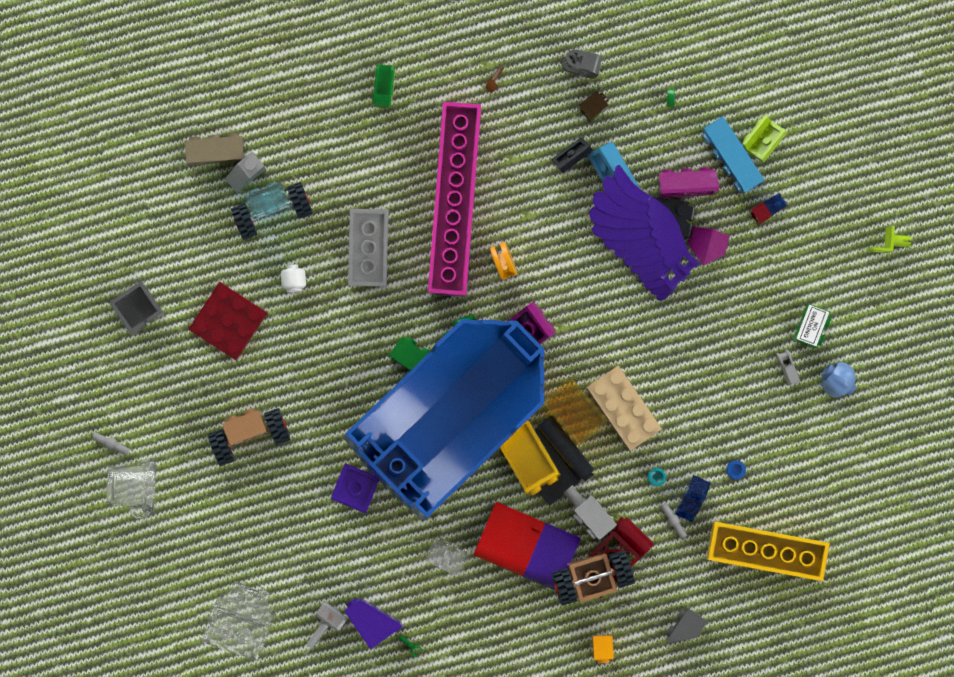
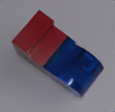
[749,193,788,226]

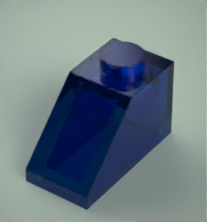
[675,475,711,522]

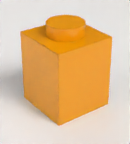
[592,635,614,663]

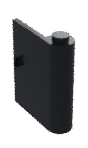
[535,415,595,506]

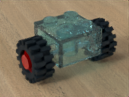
[231,181,313,241]

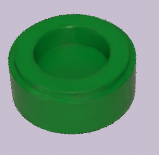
[667,88,676,107]

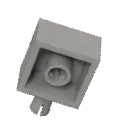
[564,485,617,540]

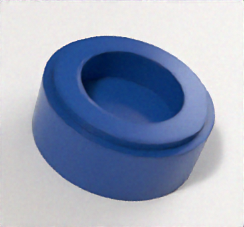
[726,460,746,480]

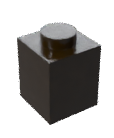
[578,90,609,122]

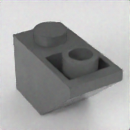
[665,608,708,643]

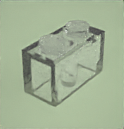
[424,537,469,578]

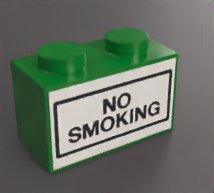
[793,304,831,349]

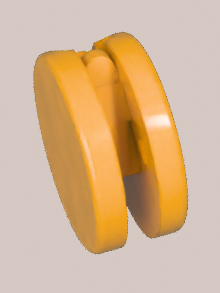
[490,242,517,280]

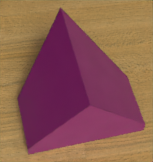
[688,226,730,266]

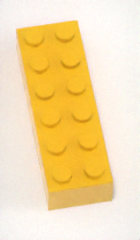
[706,521,830,581]

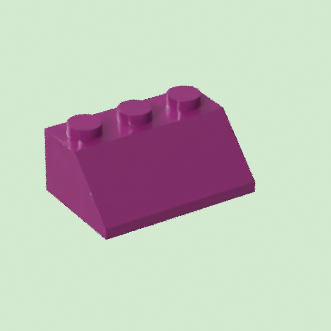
[657,167,719,198]

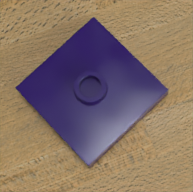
[330,463,379,514]

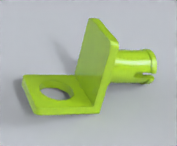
[866,226,911,253]

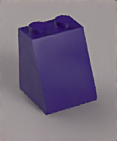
[344,598,404,649]

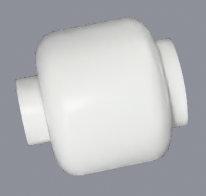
[281,264,306,293]

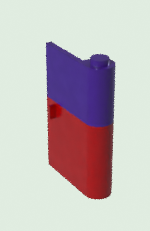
[473,502,581,591]

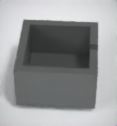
[109,281,165,336]

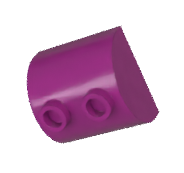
[508,302,556,345]

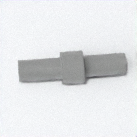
[92,432,130,456]
[660,502,687,539]

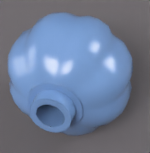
[821,362,856,398]

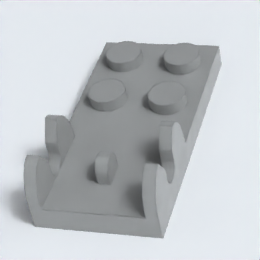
[348,208,389,287]

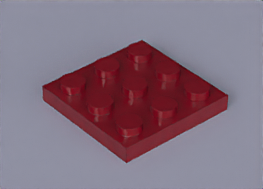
[188,281,268,361]

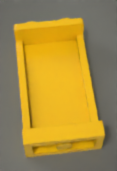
[500,420,561,495]

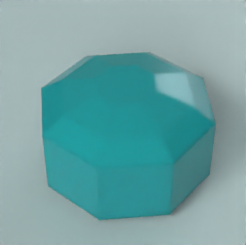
[647,468,666,486]

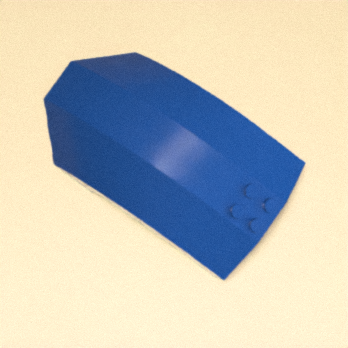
[343,319,544,521]

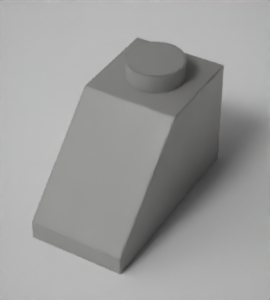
[225,152,266,194]

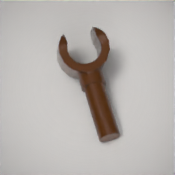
[486,67,503,93]

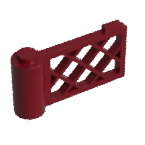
[579,517,655,598]

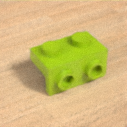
[742,115,787,163]

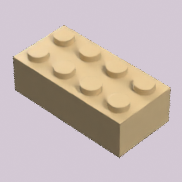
[586,365,662,451]

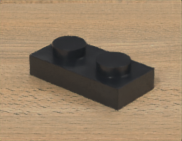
[551,137,593,173]

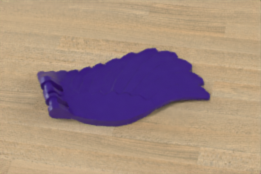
[589,165,700,301]

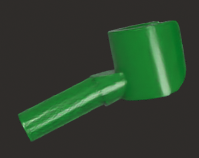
[399,635,423,657]

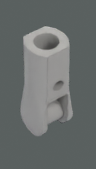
[776,349,800,386]

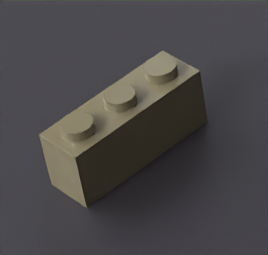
[185,133,245,166]

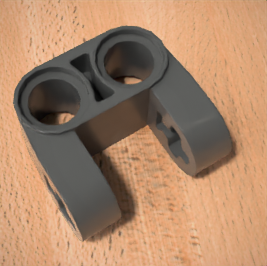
[561,50,602,79]

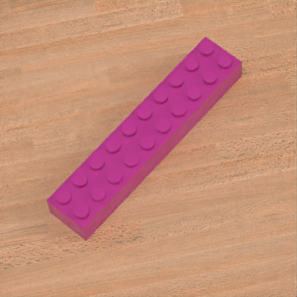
[428,102,481,297]

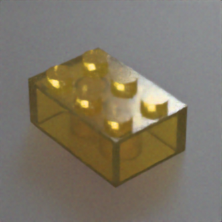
[543,377,608,447]

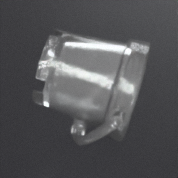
[106,458,156,519]

